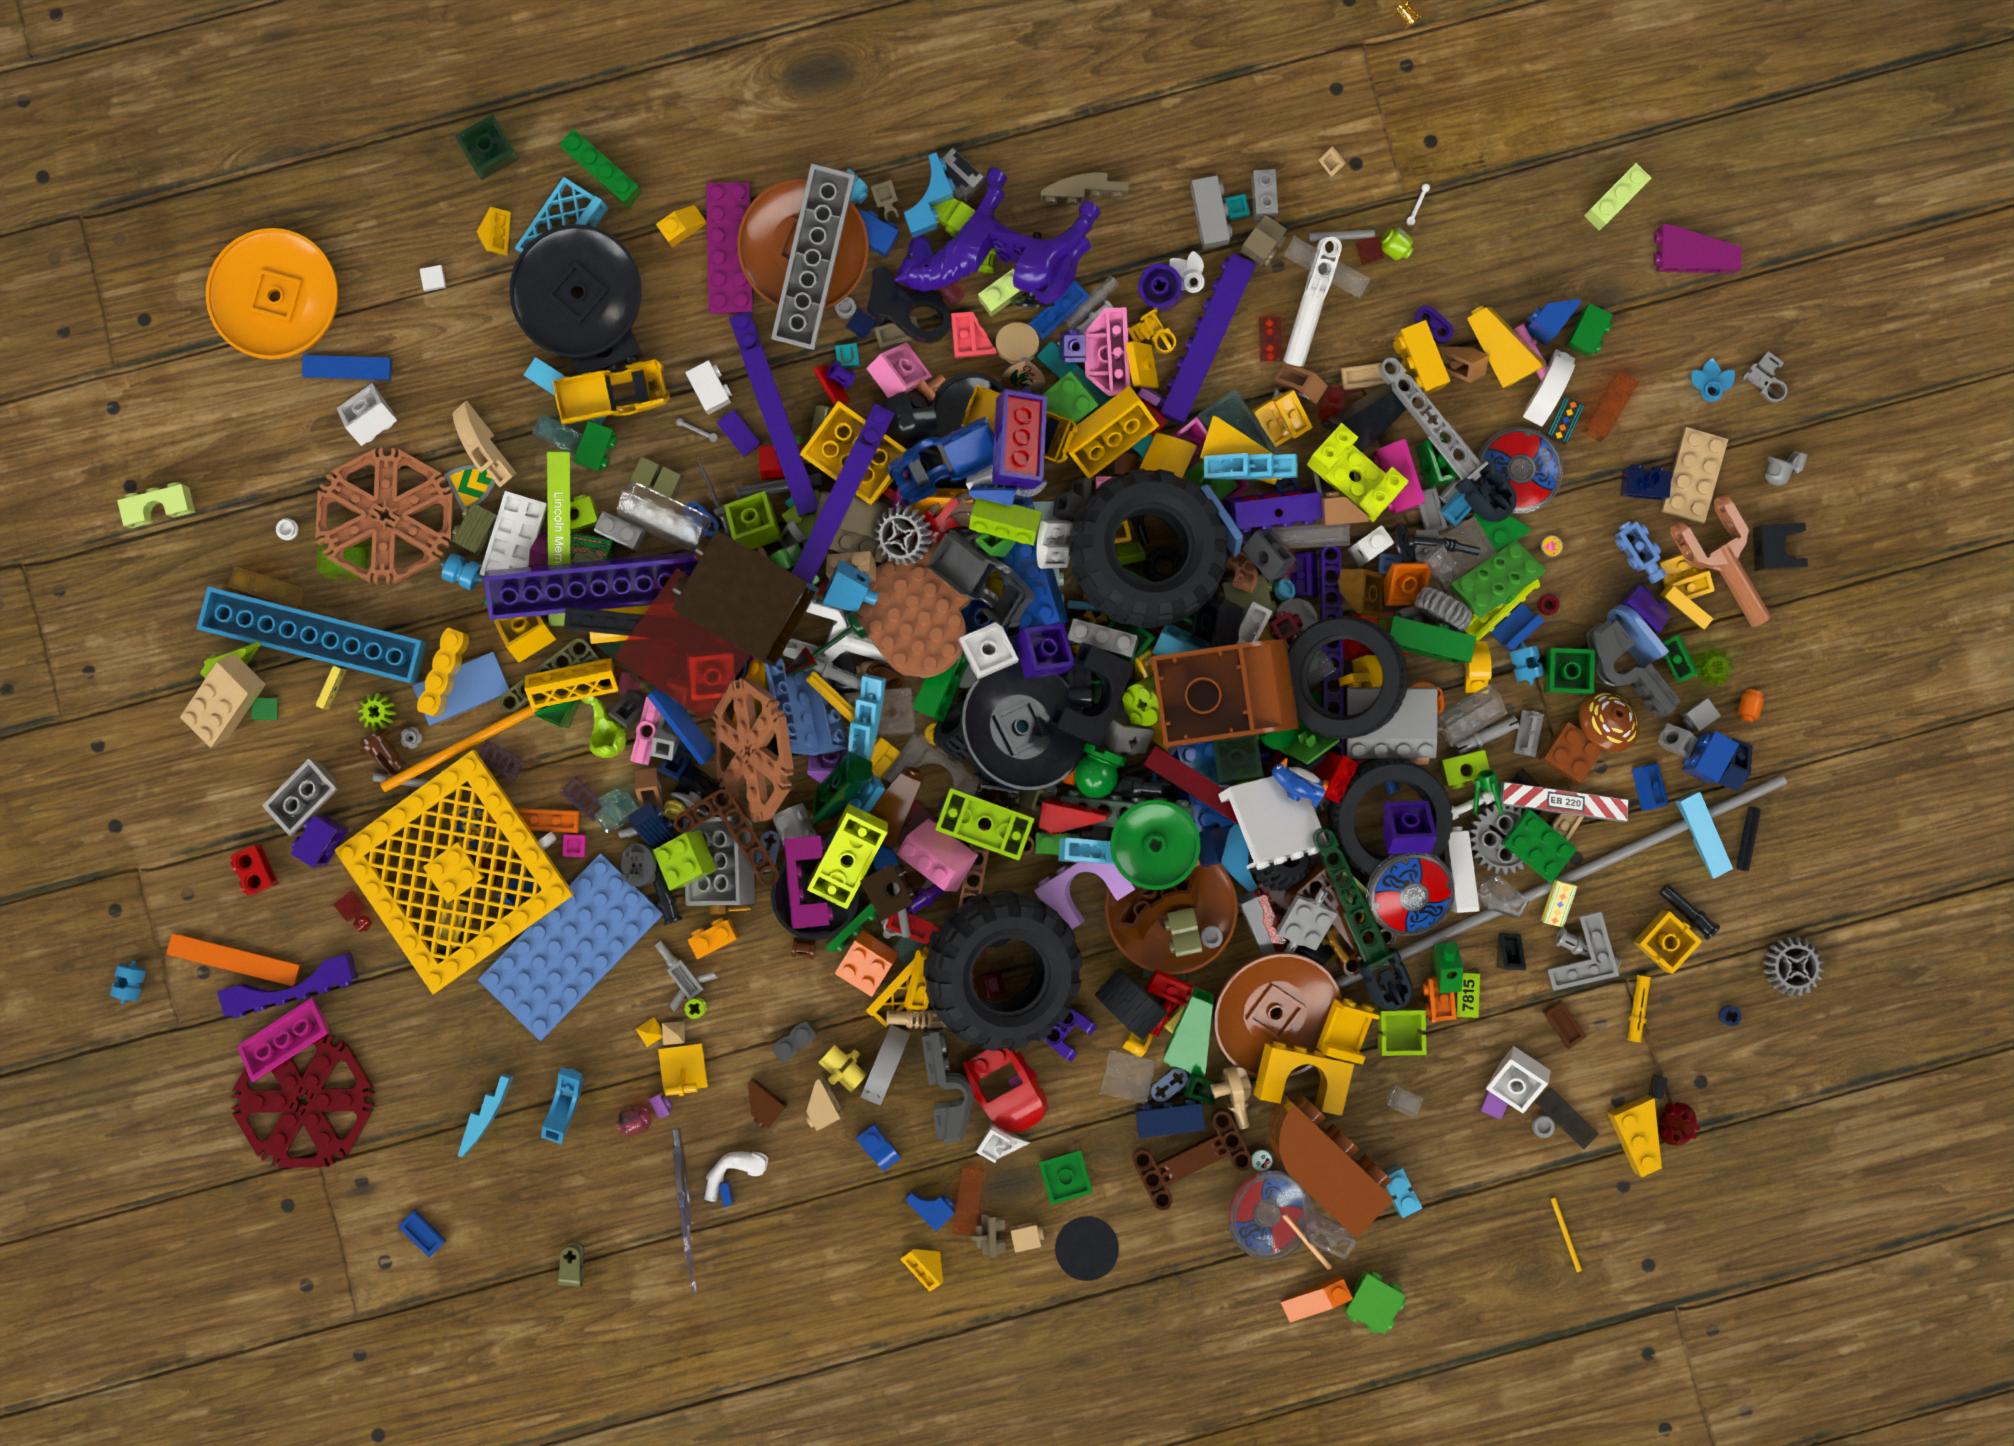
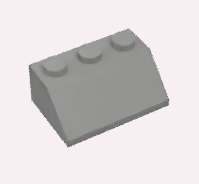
[262,758,338,837]

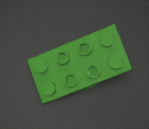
[1450,540,1546,619]

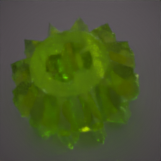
[1696,649,1734,687]

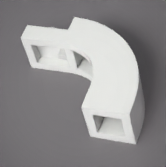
[1523,349,1575,426]

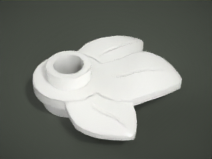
[1169,251,1205,293]

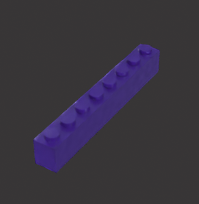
[1158,253,1256,426]

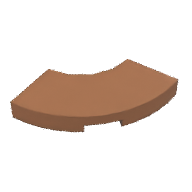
[1226,551,1258,593]

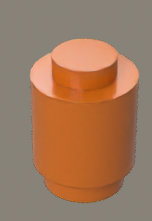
[1737,689,1764,723]

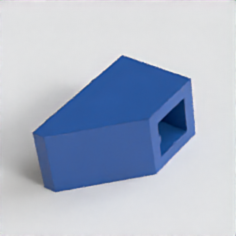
[859,209,900,259]

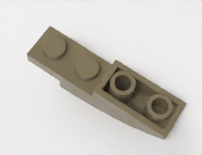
[1040,173,1129,206]

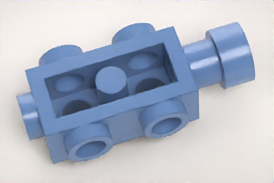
[1614,521,1667,584]

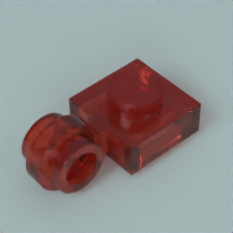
[333,891,372,933]

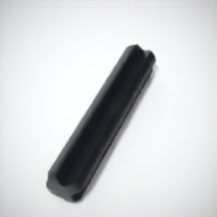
[1736,807,1761,871]

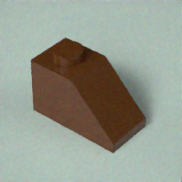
[748,1078,787,1128]

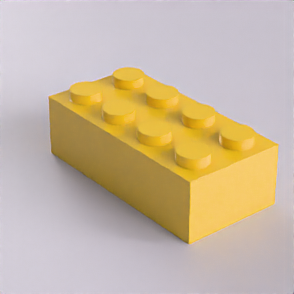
[1059,385,1159,479]

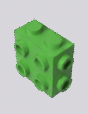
[1343,1269,1406,1335]

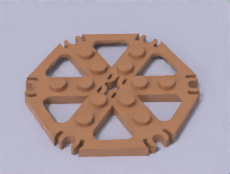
[315,448,454,585]
[711,678,794,822]

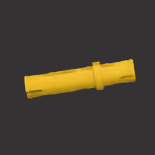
[1627,975,1651,1043]

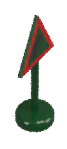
[785,611,868,677]

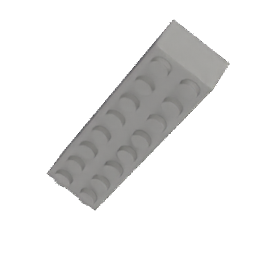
[771,163,856,350]

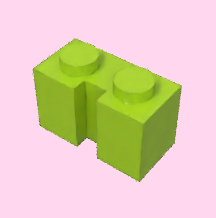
[931,196,976,237]

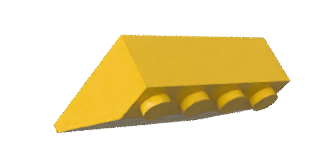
[799,401,907,506]

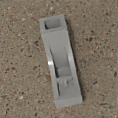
[650,678,690,760]
[861,1025,911,1106]

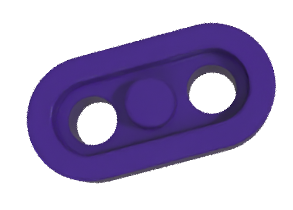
[1414,306,1454,344]

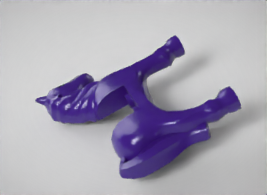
[894,167,1101,304]

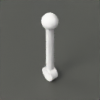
[1406,183,1430,226]

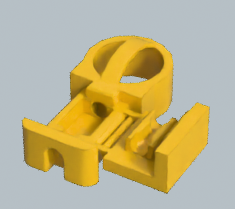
[1128,309,1176,354]

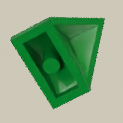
[535,699,581,728]

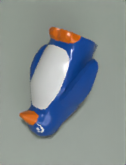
[1272,758,1329,808]

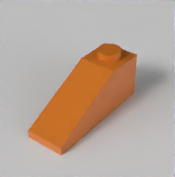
[1280,1273,1353,1322]

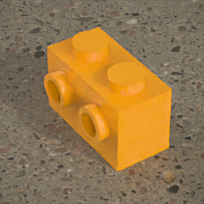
[688,917,740,959]

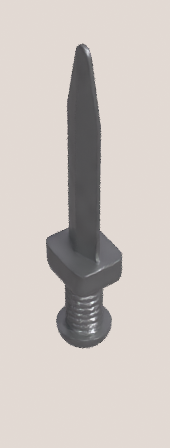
[697,456,731,535]

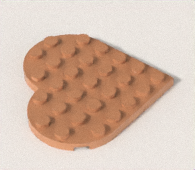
[851,541,972,678]

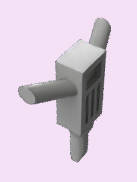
[654,941,718,1012]

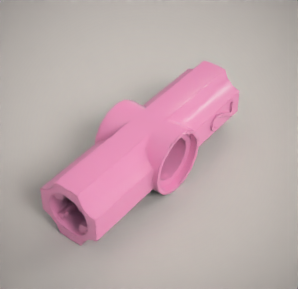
[630,697,661,765]

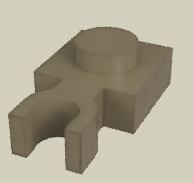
[871,180,900,221]

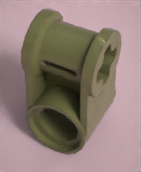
[558,1242,584,1287]

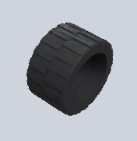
[1095,968,1168,1040]

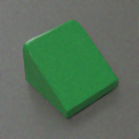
[251,698,278,720]

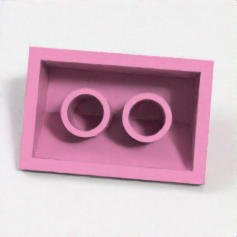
[896,818,979,891]

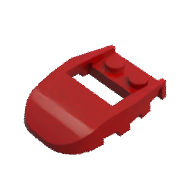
[963,1048,1048,1132]

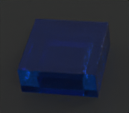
[846,309,877,341]

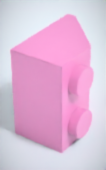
[866,342,933,398]

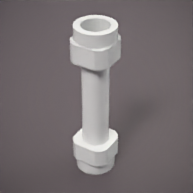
[1451,791,1495,820]

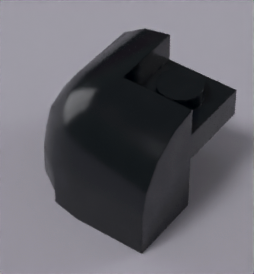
[881,392,937,447]

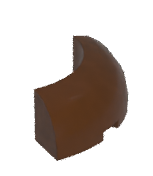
[1115,875,1199,941]

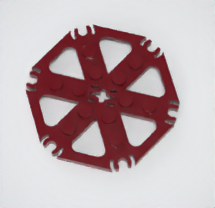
[231,1033,375,1168]

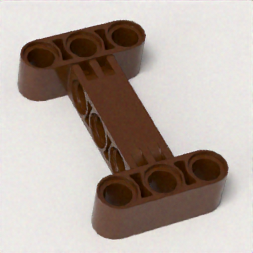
[1284,859,1396,976]
[1132,1108,1252,1211]

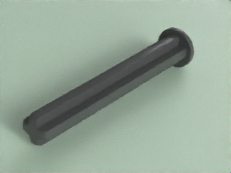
[735,472,823,500]

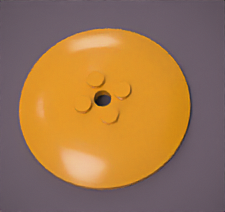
[206,228,339,360]

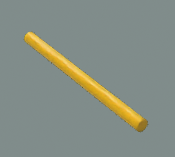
[1550,1197,1582,1272]

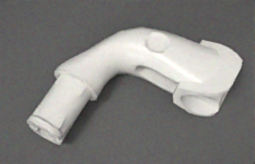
[704,1151,768,1202]

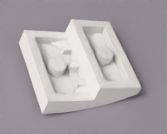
[1037,520,1073,569]

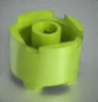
[1122,676,1160,726]

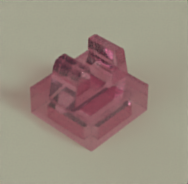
[617,670,640,695]

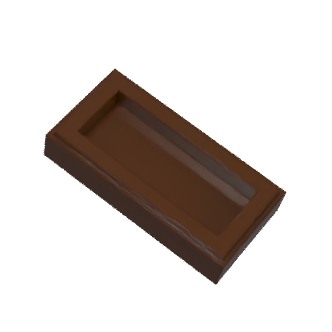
[1542,1000,1587,1049]

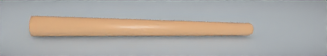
[1282,1212,1332,1270]

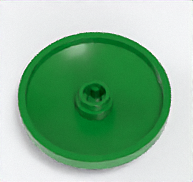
[1110,800,1201,890]

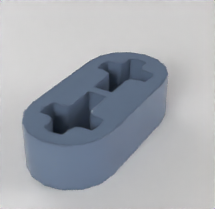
[756,831,781,872]
[1150,1067,1188,1102]

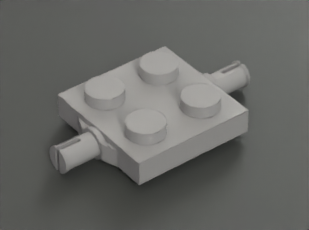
[1276,888,1337,953]

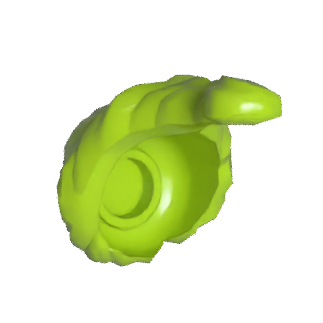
[580,689,627,758]

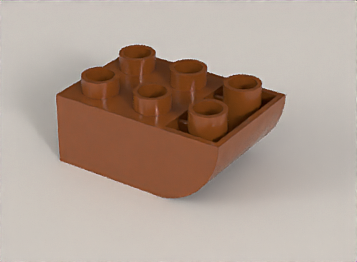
[1151,639,1299,748]
[1268,1093,1394,1239]

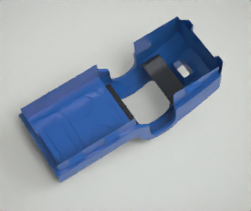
[887,416,994,505]

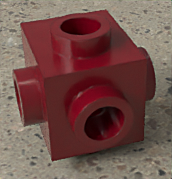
[1270,611,1303,644]

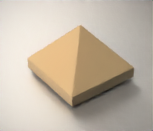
[1318,146,1346,177]
[662,1021,685,1045]

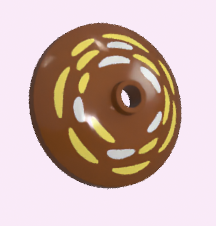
[1579,690,1639,752]

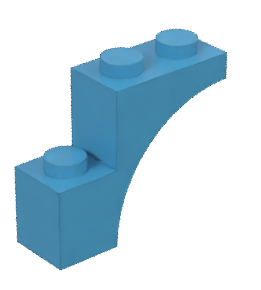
[904,153,955,238]

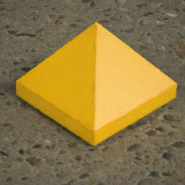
[636,1017,662,1047]

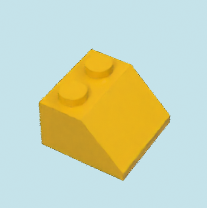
[493,615,556,663]

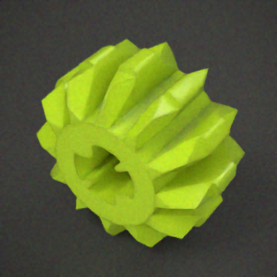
[357,693,397,731]

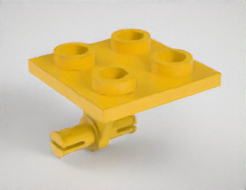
[658,1043,708,1096]

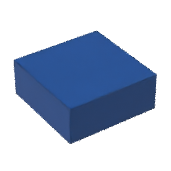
[719,1180,735,1207]

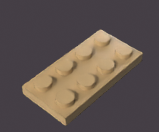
[1660,427,1728,524]

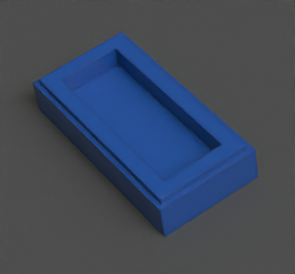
[398,1209,446,1257]

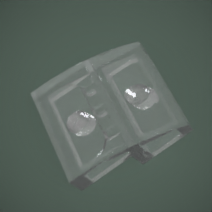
[1100,1050,1156,1104]

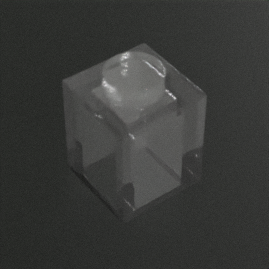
[1387,1085,1424,1118]

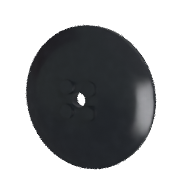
[510,224,642,358]
[960,659,1086,791]

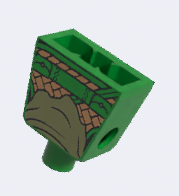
[570,533,616,563]

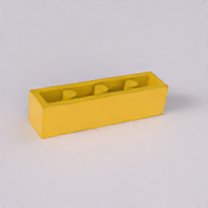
[1660,584,1713,630]

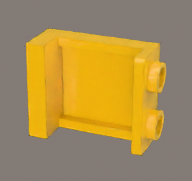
[1316,998,1380,1065]

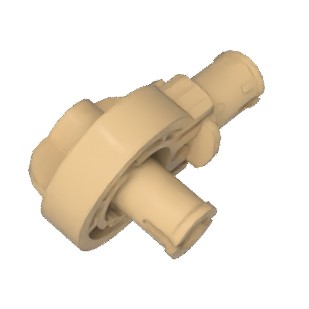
[1211,1066,1251,1129]

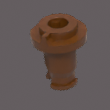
[360,728,407,777]

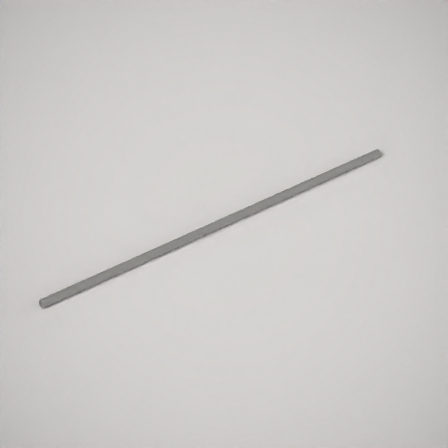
[1334,775,1787,989]

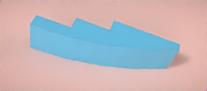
[523,357,607,425]
[1204,453,1298,479]
[848,674,886,761]
[458,1073,514,1157]

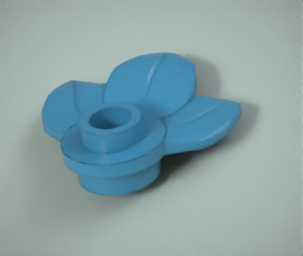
[1691,358,1735,402]

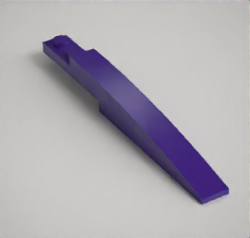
[729,311,818,517]
[792,404,895,584]

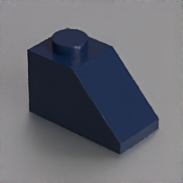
[1718,738,1753,791]

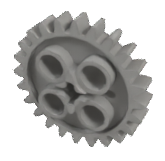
[1468,804,1524,875]

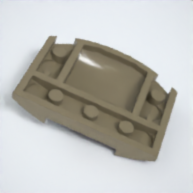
[812,491,894,564]

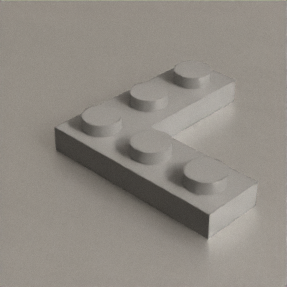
[1548,911,1620,991]

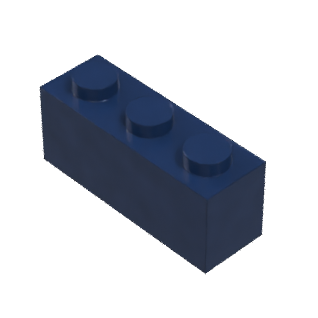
[1135,1098,1205,1139]

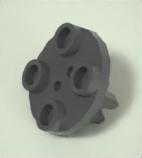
[621,843,656,887]

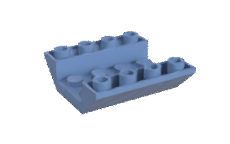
[764,659,847,756]

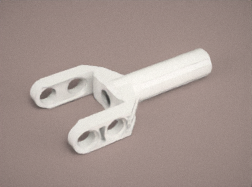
[1283,237,1342,367]
[782,595,887,663]

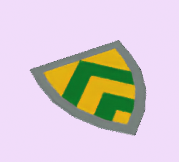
[444,464,495,511]

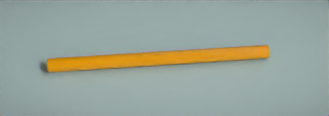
[380,700,542,792]

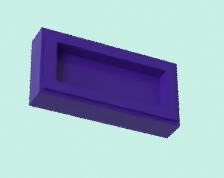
[716,409,761,457]

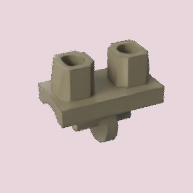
[970,1214,1006,1258]

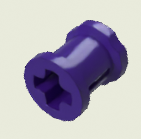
[826,361,856,389]

